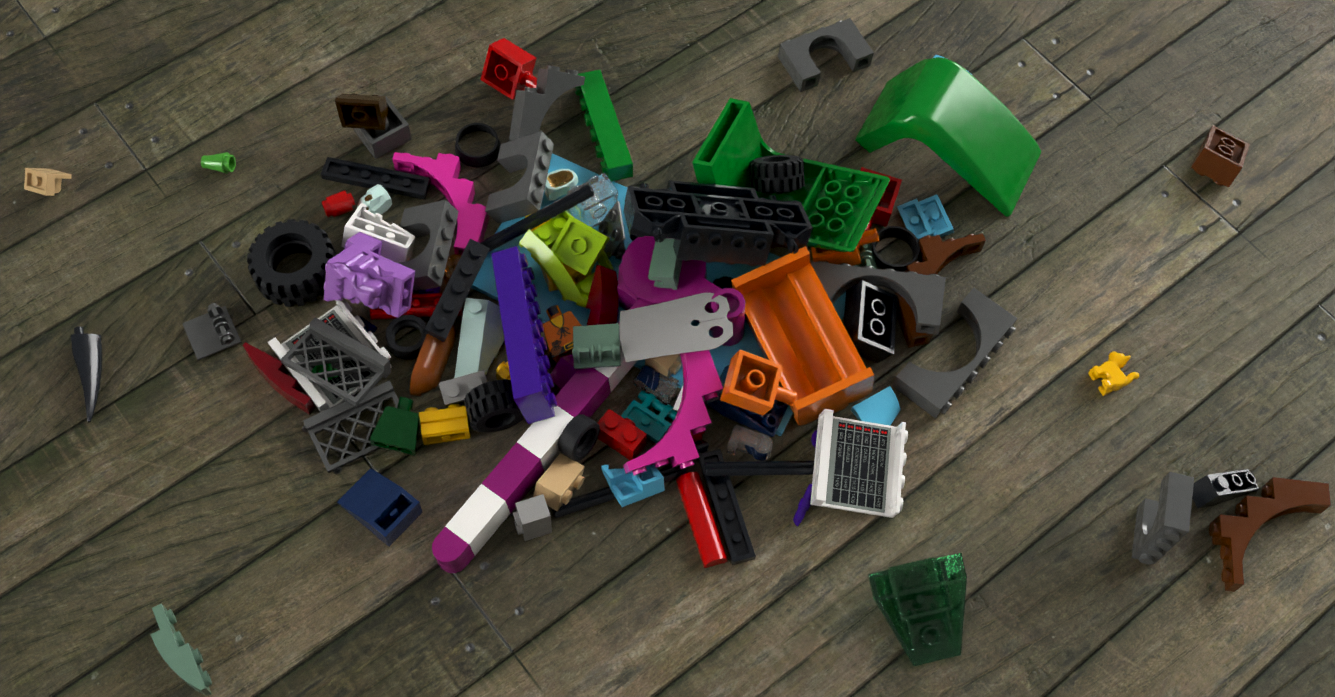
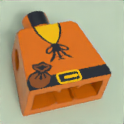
[543,305,582,363]

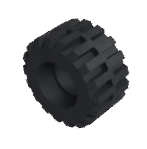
[750,155,805,194]
[464,379,524,432]

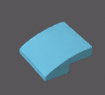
[897,194,954,241]

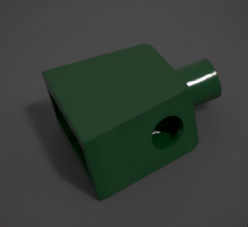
[370,397,419,456]

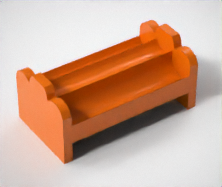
[731,246,874,426]

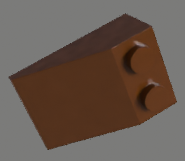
[1191,125,1250,188]

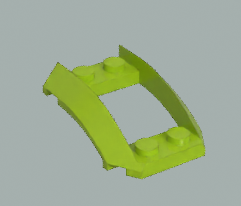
[519,211,614,308]

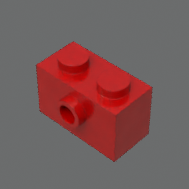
[598,409,647,460]

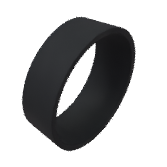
[455,123,501,168]
[872,226,920,272]

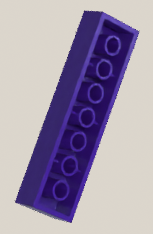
[491,246,557,424]

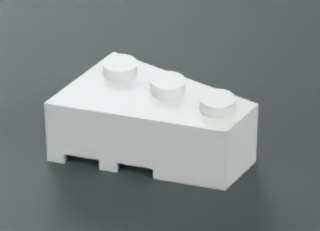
[341,203,415,263]

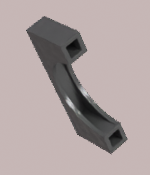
[811,261,946,335]
[892,288,1018,419]

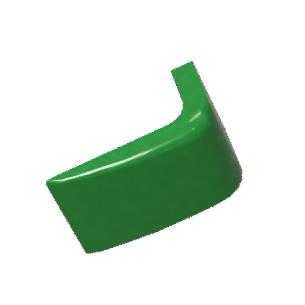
[855,57,1041,217]
[692,98,890,252]

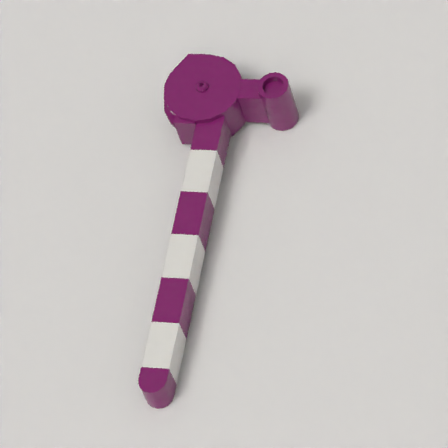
[432,236,745,573]

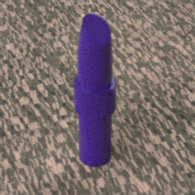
[793,484,812,526]

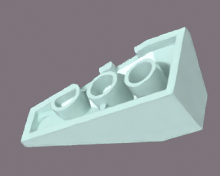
[454,298,505,378]

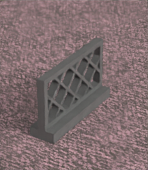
[281,317,391,407]
[303,380,399,473]

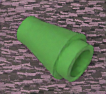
[201,152,236,174]

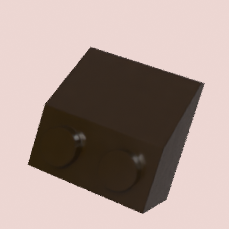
[335,93,388,130]

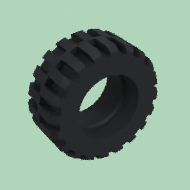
[247,219,336,307]

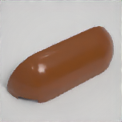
[410,325,456,396]

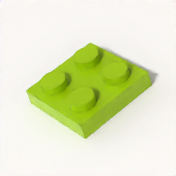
[551,216,610,277]

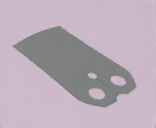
[619,292,733,362]

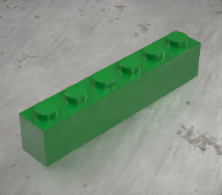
[574,70,633,182]

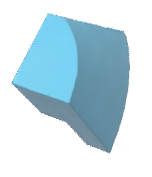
[851,386,901,426]
[601,465,665,507]

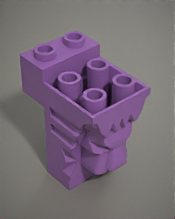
[323,232,415,318]

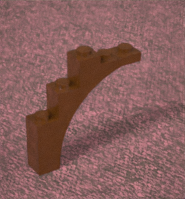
[895,233,986,348]
[1209,477,1331,592]

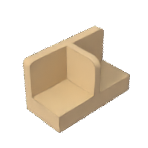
[24,168,72,196]

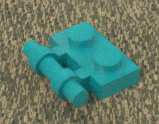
[621,390,677,444]

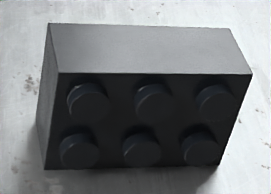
[843,280,898,363]

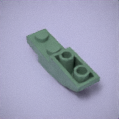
[150,604,212,696]

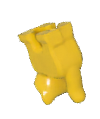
[1088,351,1140,396]

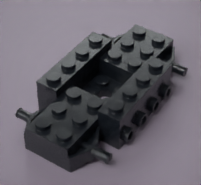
[623,180,813,266]

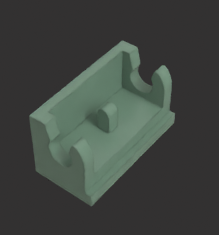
[648,238,683,290]

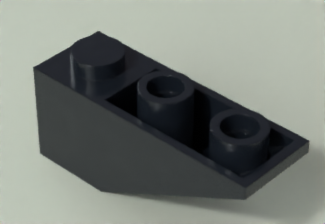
[1192,469,1260,508]

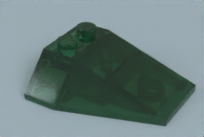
[868,553,967,666]

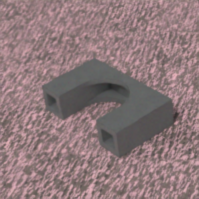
[778,18,874,92]
[485,131,554,224]
[399,200,459,292]
[1131,471,1194,564]

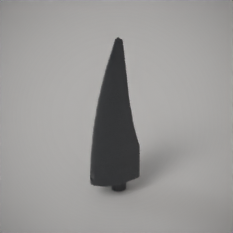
[71,326,102,423]

